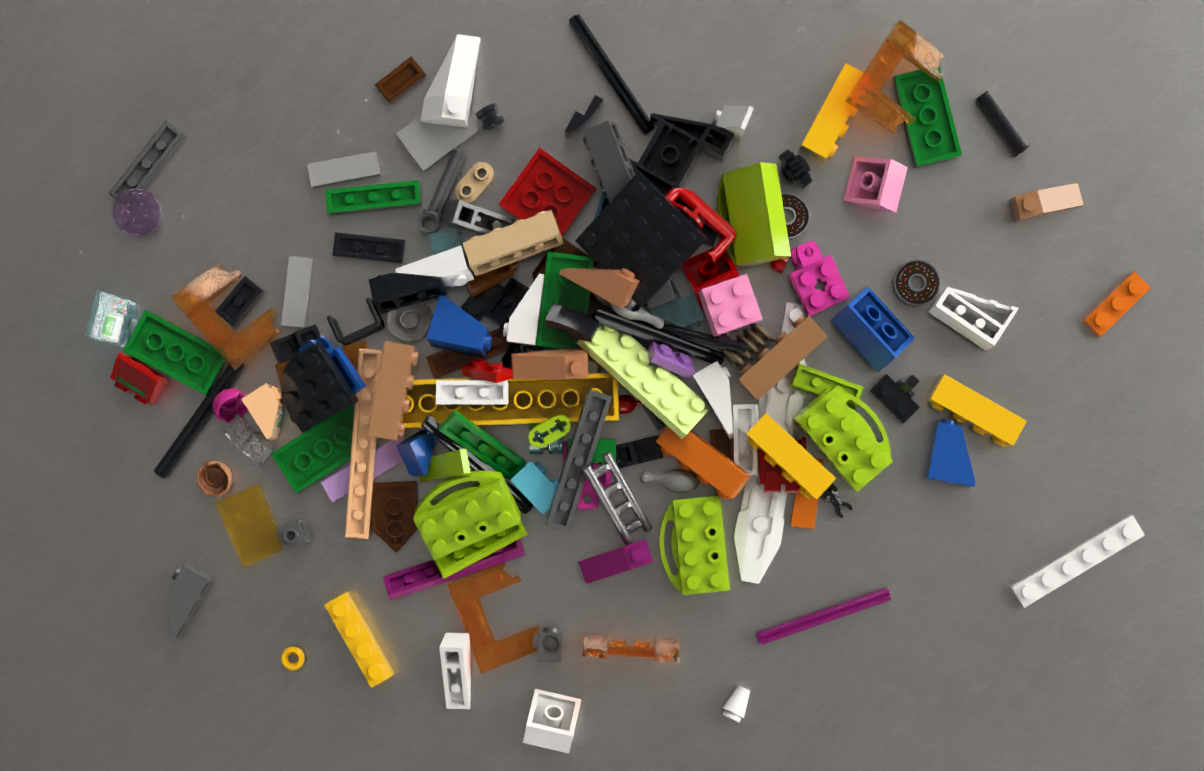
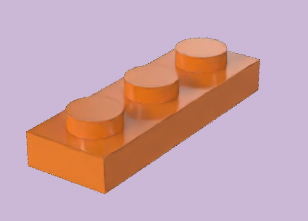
[1082,271,1151,337]

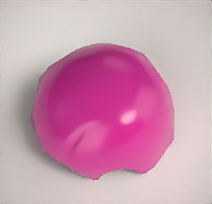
[212,388,247,423]

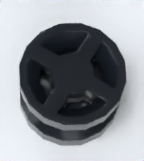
[475,103,504,131]

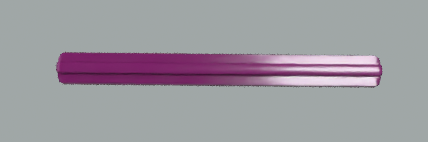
[756,588,891,645]

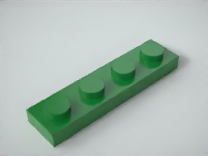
[325,180,421,214]
[439,410,526,480]

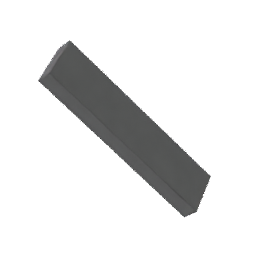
[108,120,186,209]

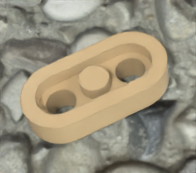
[455,162,494,204]

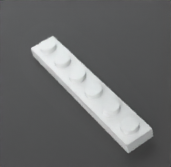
[1010,515,1145,608]

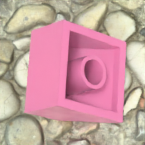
[843,156,908,212]

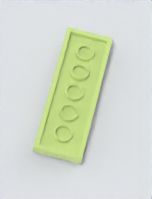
[577,323,711,439]

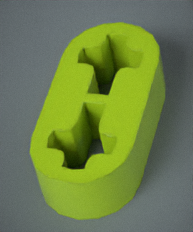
[528,414,571,448]

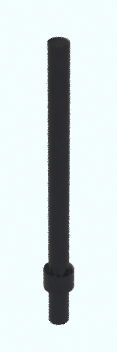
[612,310,748,353]

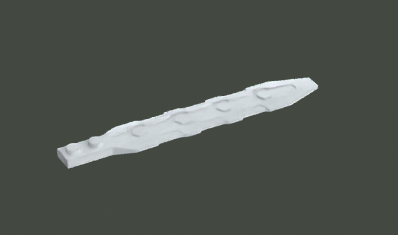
[734,302,807,584]

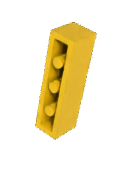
[799,63,871,162]
[927,374,1027,448]
[745,413,836,500]
[324,592,395,688]

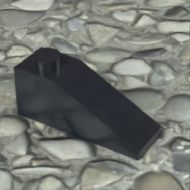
[369,273,447,314]

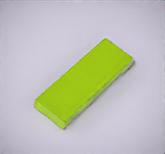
[790,363,864,409]
[419,449,470,483]

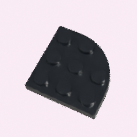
[281,341,359,433]

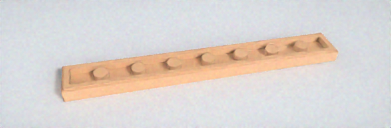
[345,348,383,539]

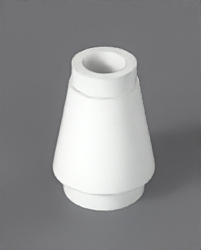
[722,686,750,723]

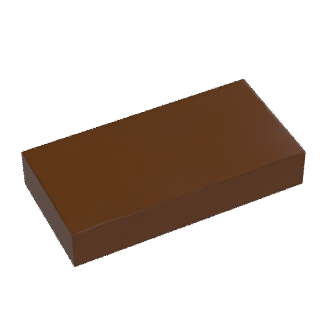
[375,56,426,104]

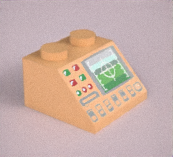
[242,384,286,440]

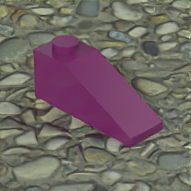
[578,539,653,584]

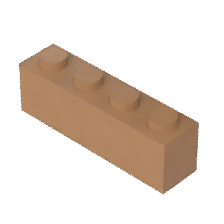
[738,316,828,400]
[368,341,418,441]

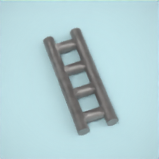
[582,451,652,545]

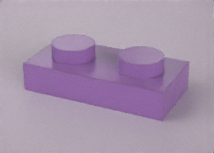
[648,341,695,380]

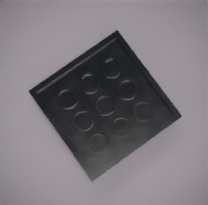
[575,172,708,307]

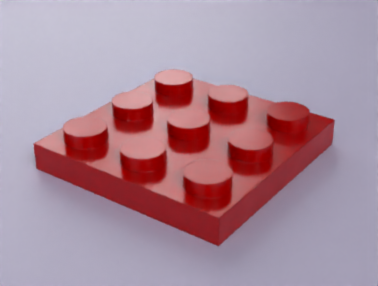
[499,147,597,237]

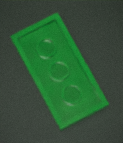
[893,65,962,167]
[536,252,594,349]
[123,310,229,396]
[271,405,354,494]

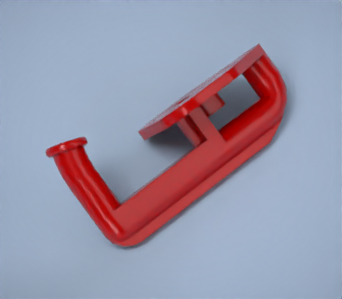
[665,187,736,264]

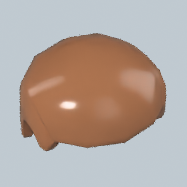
[196,461,233,498]

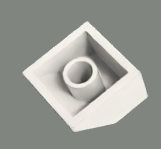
[523,689,581,754]

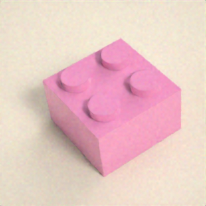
[698,274,762,337]

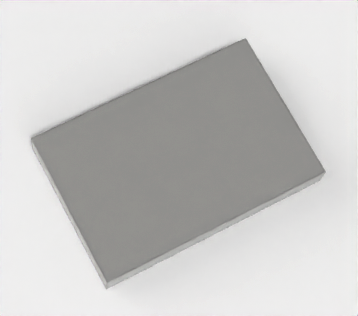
[396,115,480,172]

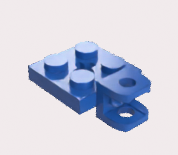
[298,336,366,394]

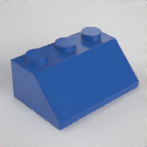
[831,287,915,372]

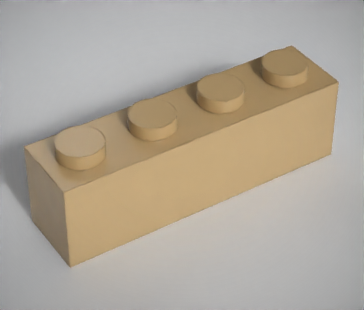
[463,210,564,276]

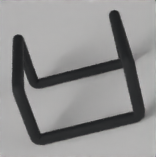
[327,298,385,346]

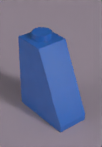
[426,295,492,358]
[924,419,976,487]

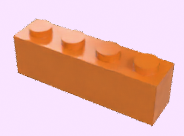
[656,426,752,499]

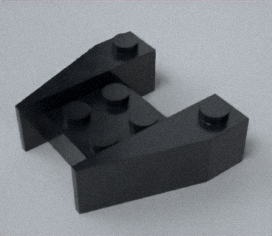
[629,113,734,212]

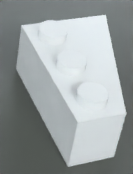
[928,287,1019,352]

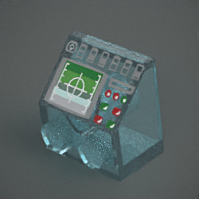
[85,291,137,347]

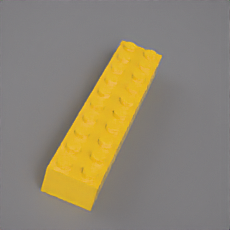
[402,373,619,429]

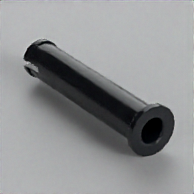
[976,91,1031,157]

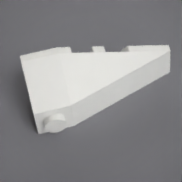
[421,35,481,128]

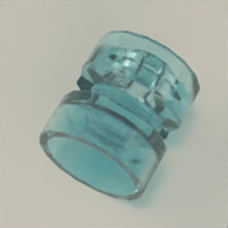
[529,423,563,454]

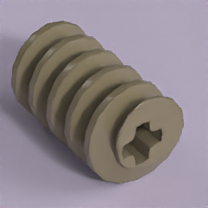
[722,323,775,372]

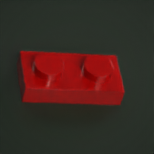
[462,359,513,383]

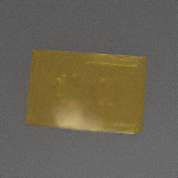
[215,484,284,568]

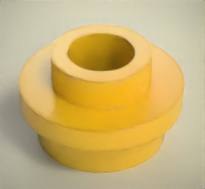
[281,647,305,671]

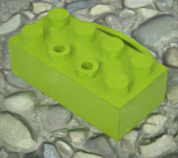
[717,162,791,266]
[792,388,893,492]
[413,471,521,560]
[659,495,730,595]

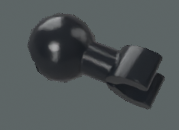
[820,484,853,518]

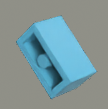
[510,461,558,515]

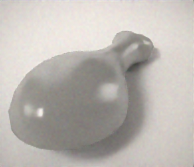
[610,298,664,329]
[640,469,699,492]

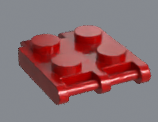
[759,437,807,493]

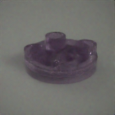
[113,188,161,235]

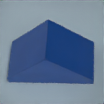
[396,430,435,476]

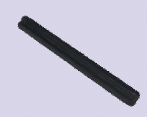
[569,14,654,134]
[592,307,725,365]
[154,358,244,478]
[421,416,533,514]

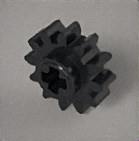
[778,149,813,189]

